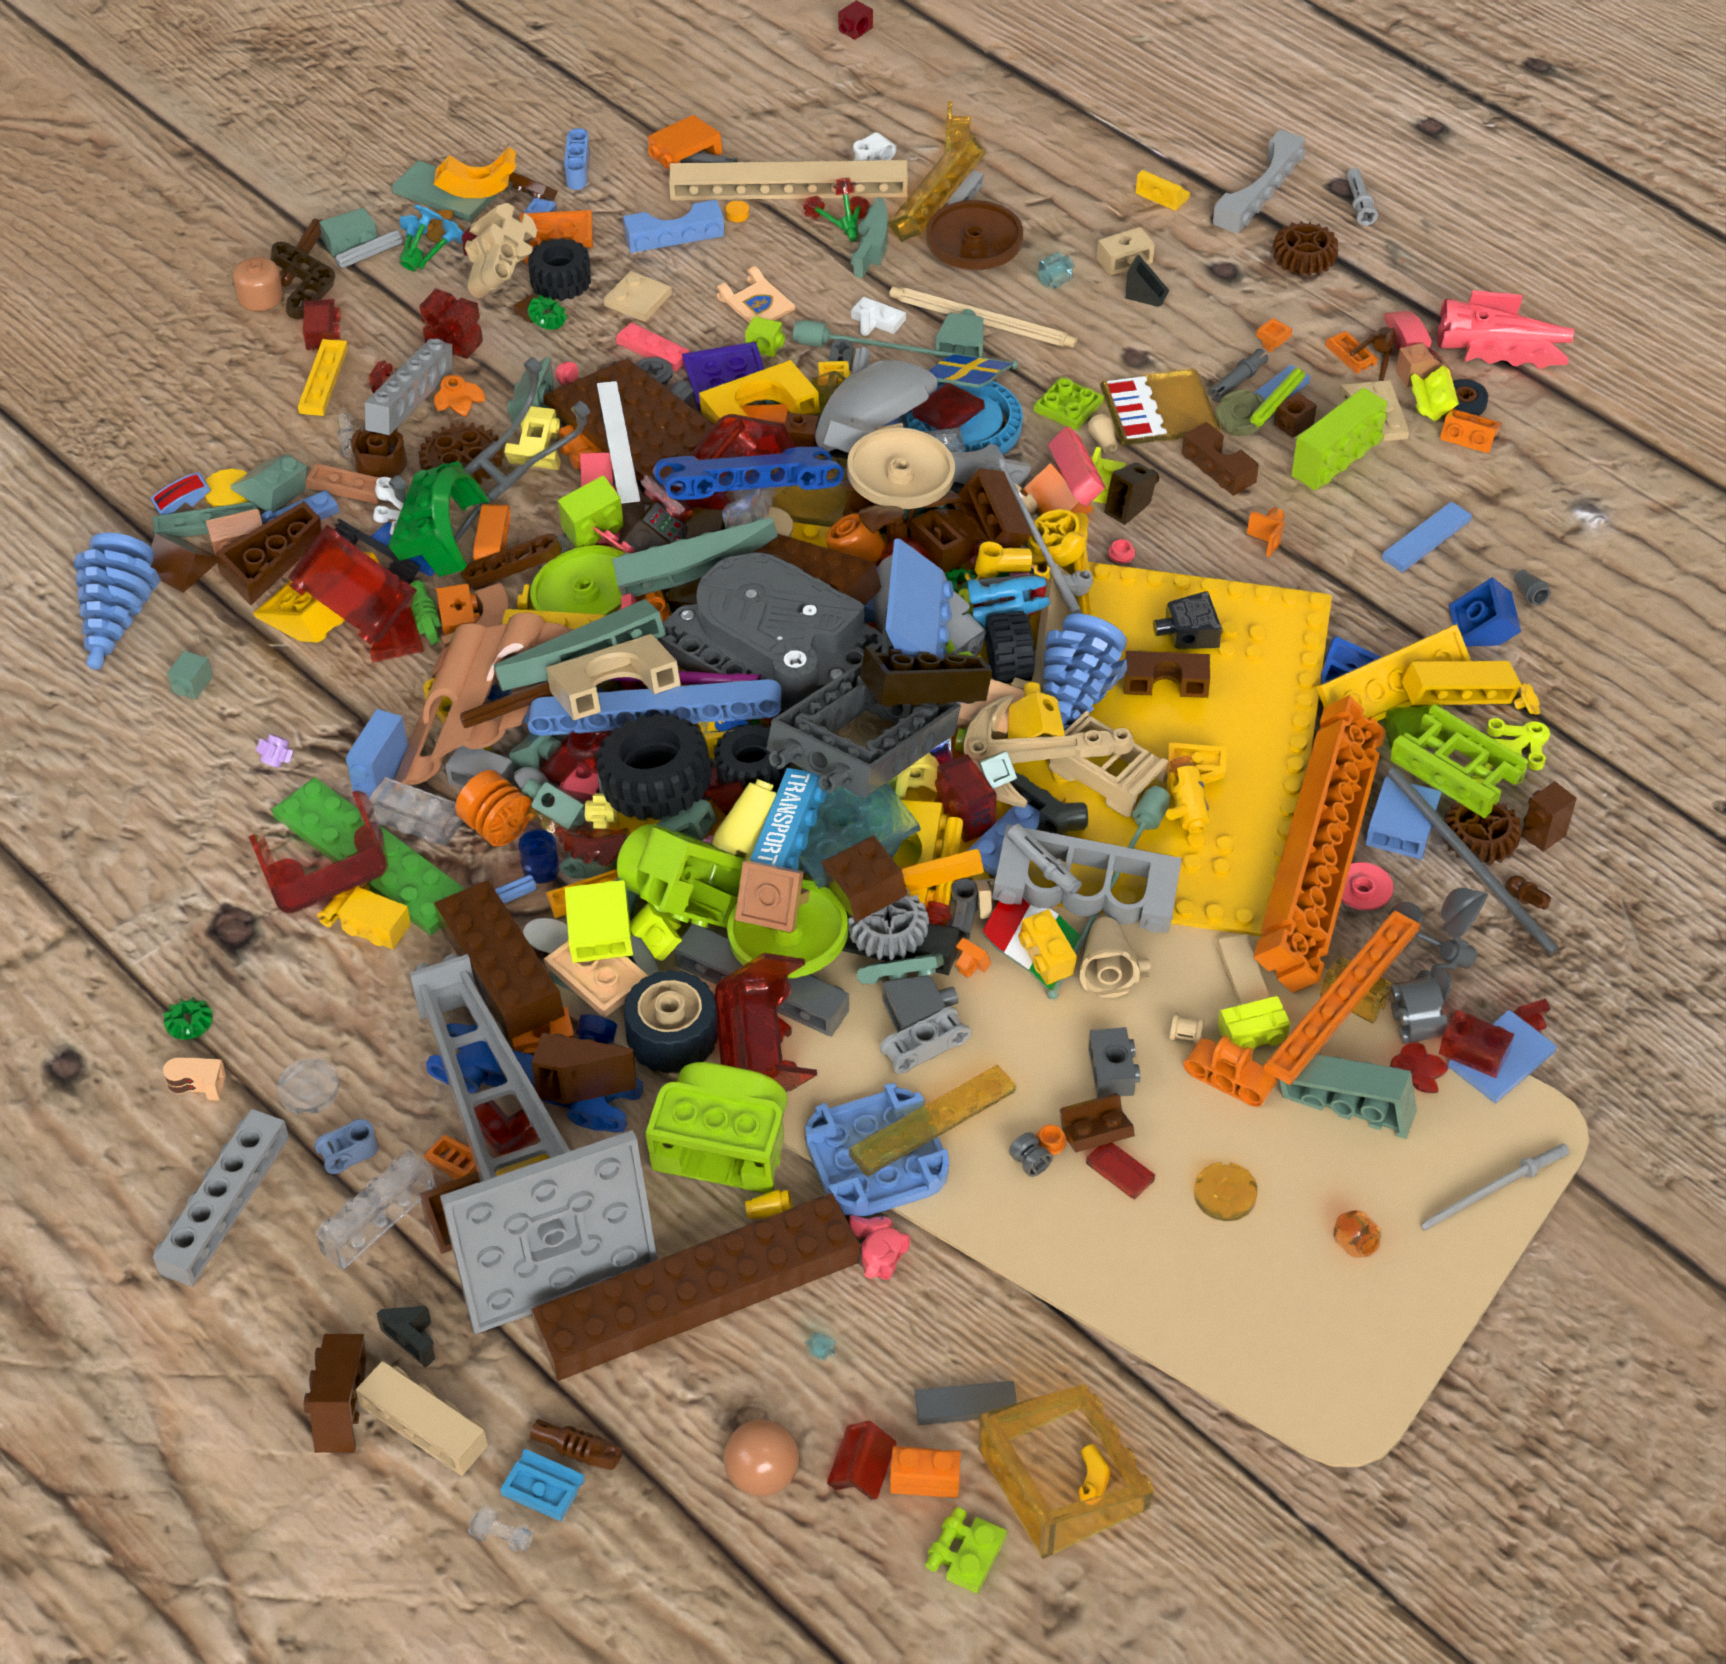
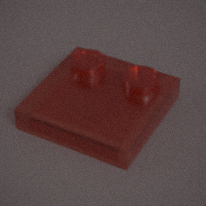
[912,382,985,435]

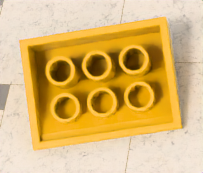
[253,551,388,643]

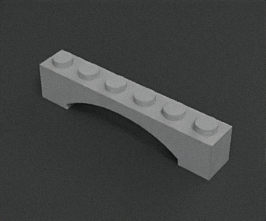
[1213,129,1306,234]

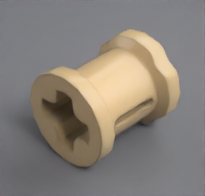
[1169,1013,1204,1044]

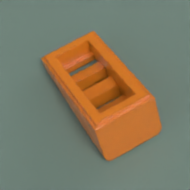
[423,1134,477,1180]

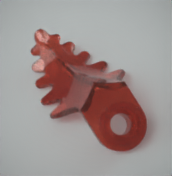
[555,826,631,866]

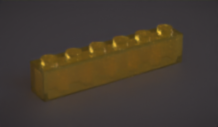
[888,134,986,242]

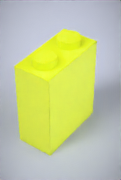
[565,880,633,963]

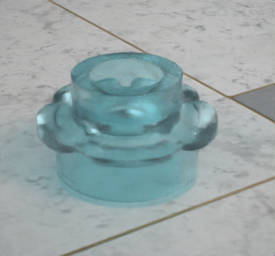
[805,1332,836,1360]

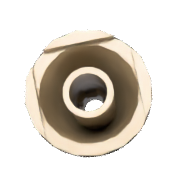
[1079,917,1140,998]

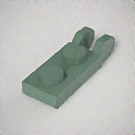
[856,953,944,985]

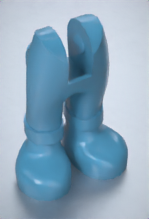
[968,576,1051,629]

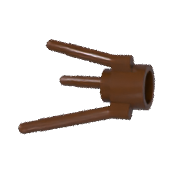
[1350,327,1396,381]

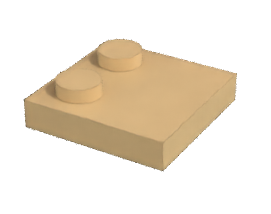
[604,271,672,322]

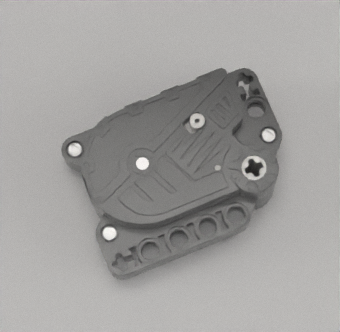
[657,553,882,717]

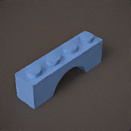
[623,199,724,253]

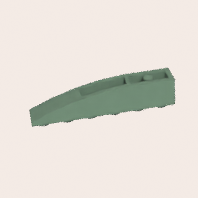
[612,517,778,597]
[493,599,665,691]

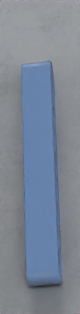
[528,679,782,736]

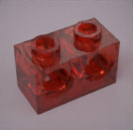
[1438,1010,1515,1078]

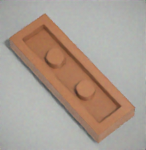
[305,463,381,504]

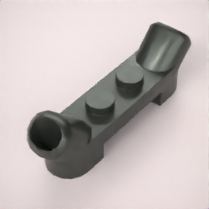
[973,772,1088,835]

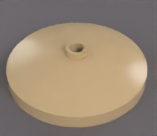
[847,428,955,509]

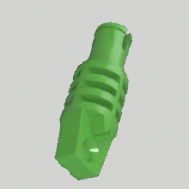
[408,581,442,645]

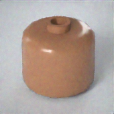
[233,257,284,312]

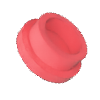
[555,361,579,386]
[1108,539,1135,564]

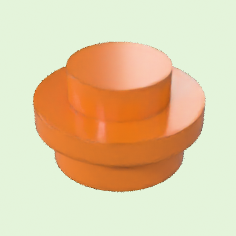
[1036,1124,1067,1155]

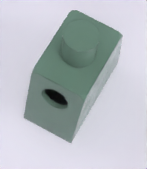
[935,309,983,358]
[522,778,586,831]

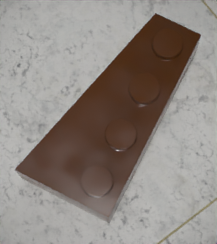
[216,501,322,606]

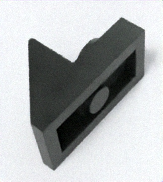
[376,1306,435,1368]

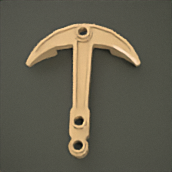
[964,695,1133,808]

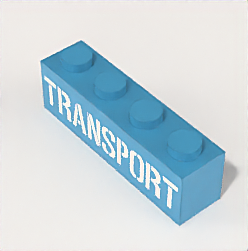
[750,768,827,870]

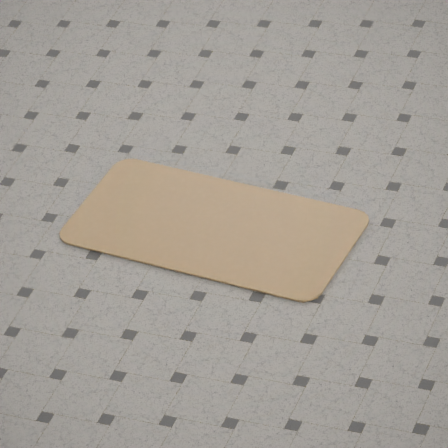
[547,870,1590,1467]

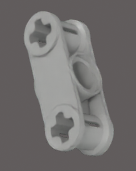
[879,1006,972,1074]

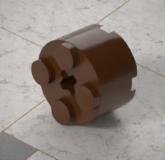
[351,428,407,479]

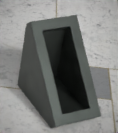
[1125,255,1169,307]

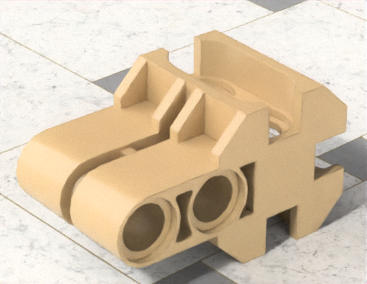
[465,203,538,298]

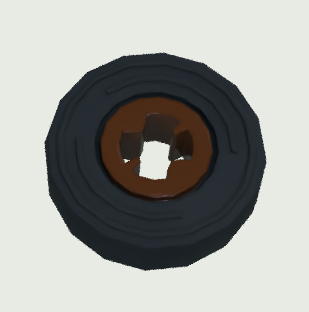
[1448,379,1489,416]

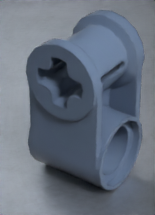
[314,1119,379,1174]

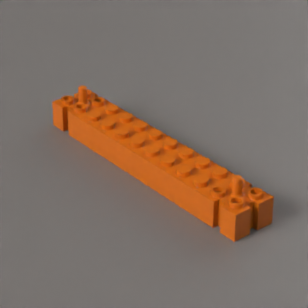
[1253,695,1386,993]

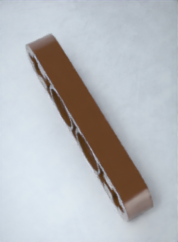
[461,534,562,589]

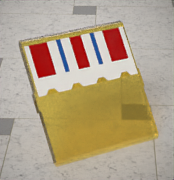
[1100,369,1220,446]

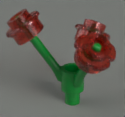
[803,177,870,242]

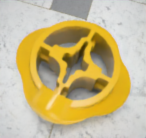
[1028,509,1089,567]

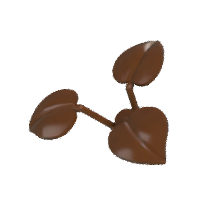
[842,478,963,546]

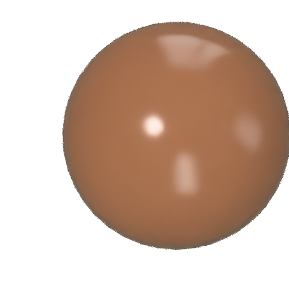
[723,1419,799,1496]

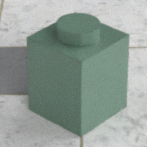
[167,651,213,699]

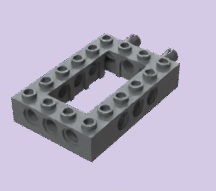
[766,662,961,798]

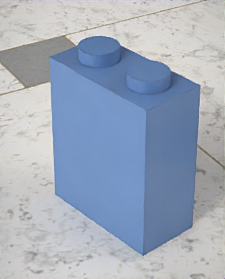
[346,709,408,802]
[1365,777,1442,860]

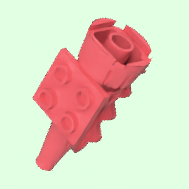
[1437,290,1574,369]

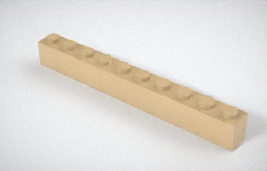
[669,160,908,200]

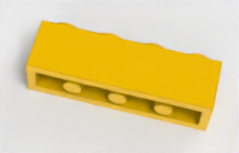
[1401,661,1522,705]

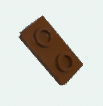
[1060,1093,1135,1152]

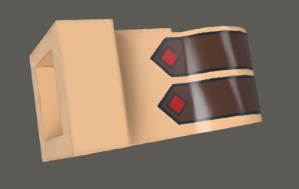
[163,1057,226,1101]

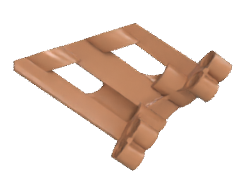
[391,612,574,792]

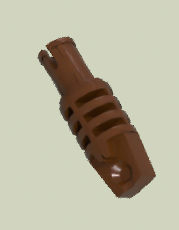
[530,1419,622,1470]

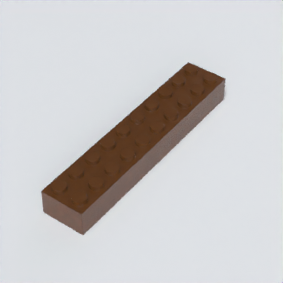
[531,1193,859,1381]

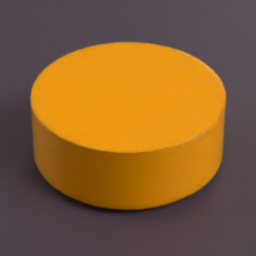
[725,201,749,223]

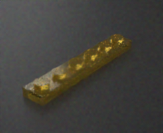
[849,1064,1017,1177]

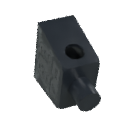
[1153,591,1222,649]

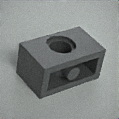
[1088,1027,1140,1098]

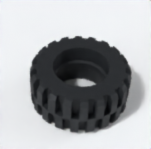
[596,714,712,820]

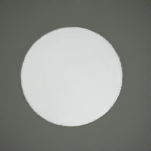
[523,918,568,953]

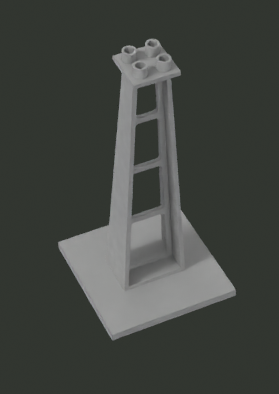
[409,954,658,1334]

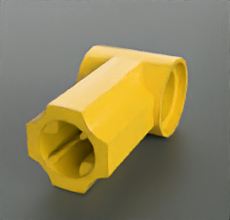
[975,541,1032,578]

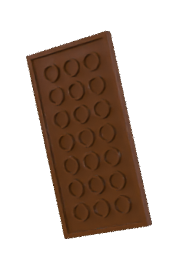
[543,358,747,498]

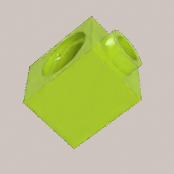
[745,316,785,357]

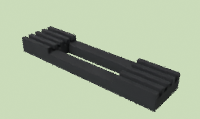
[325,518,421,590]

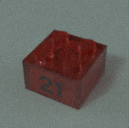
[934,754,997,843]

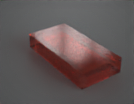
[1086,1143,1155,1200]

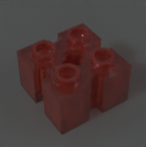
[419,288,483,359]

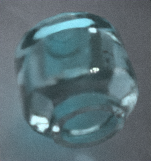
[1037,252,1075,289]

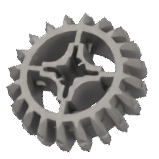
[848,889,929,961]

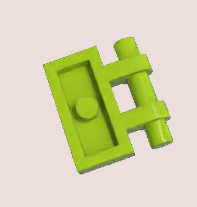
[925,1507,1007,1594]

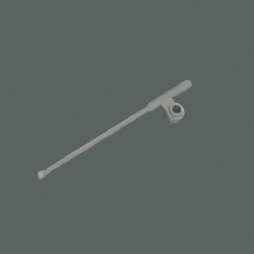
[996,458,1093,614]

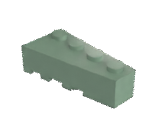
[1279,1054,1417,1139]

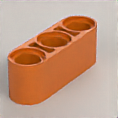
[473,504,510,566]

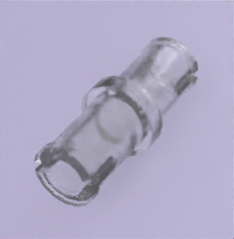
[337,413,357,458]

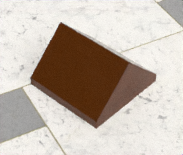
[150,533,218,593]
[419,1171,481,1254]

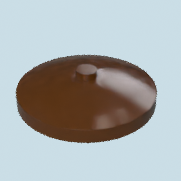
[926,200,1023,270]

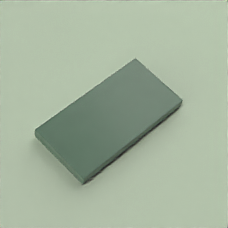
[392,160,497,222]

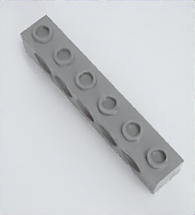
[365,339,452,435]
[153,1109,289,1287]

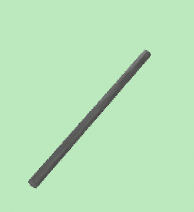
[1387,767,1559,955]

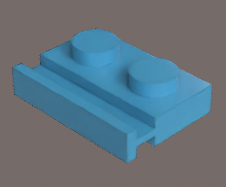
[500,1449,585,1521]

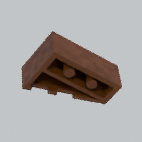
[951,468,1032,548]
[304,1334,367,1453]

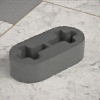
[829,339,853,371]

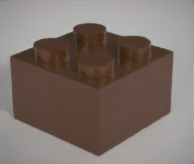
[821,835,908,923]

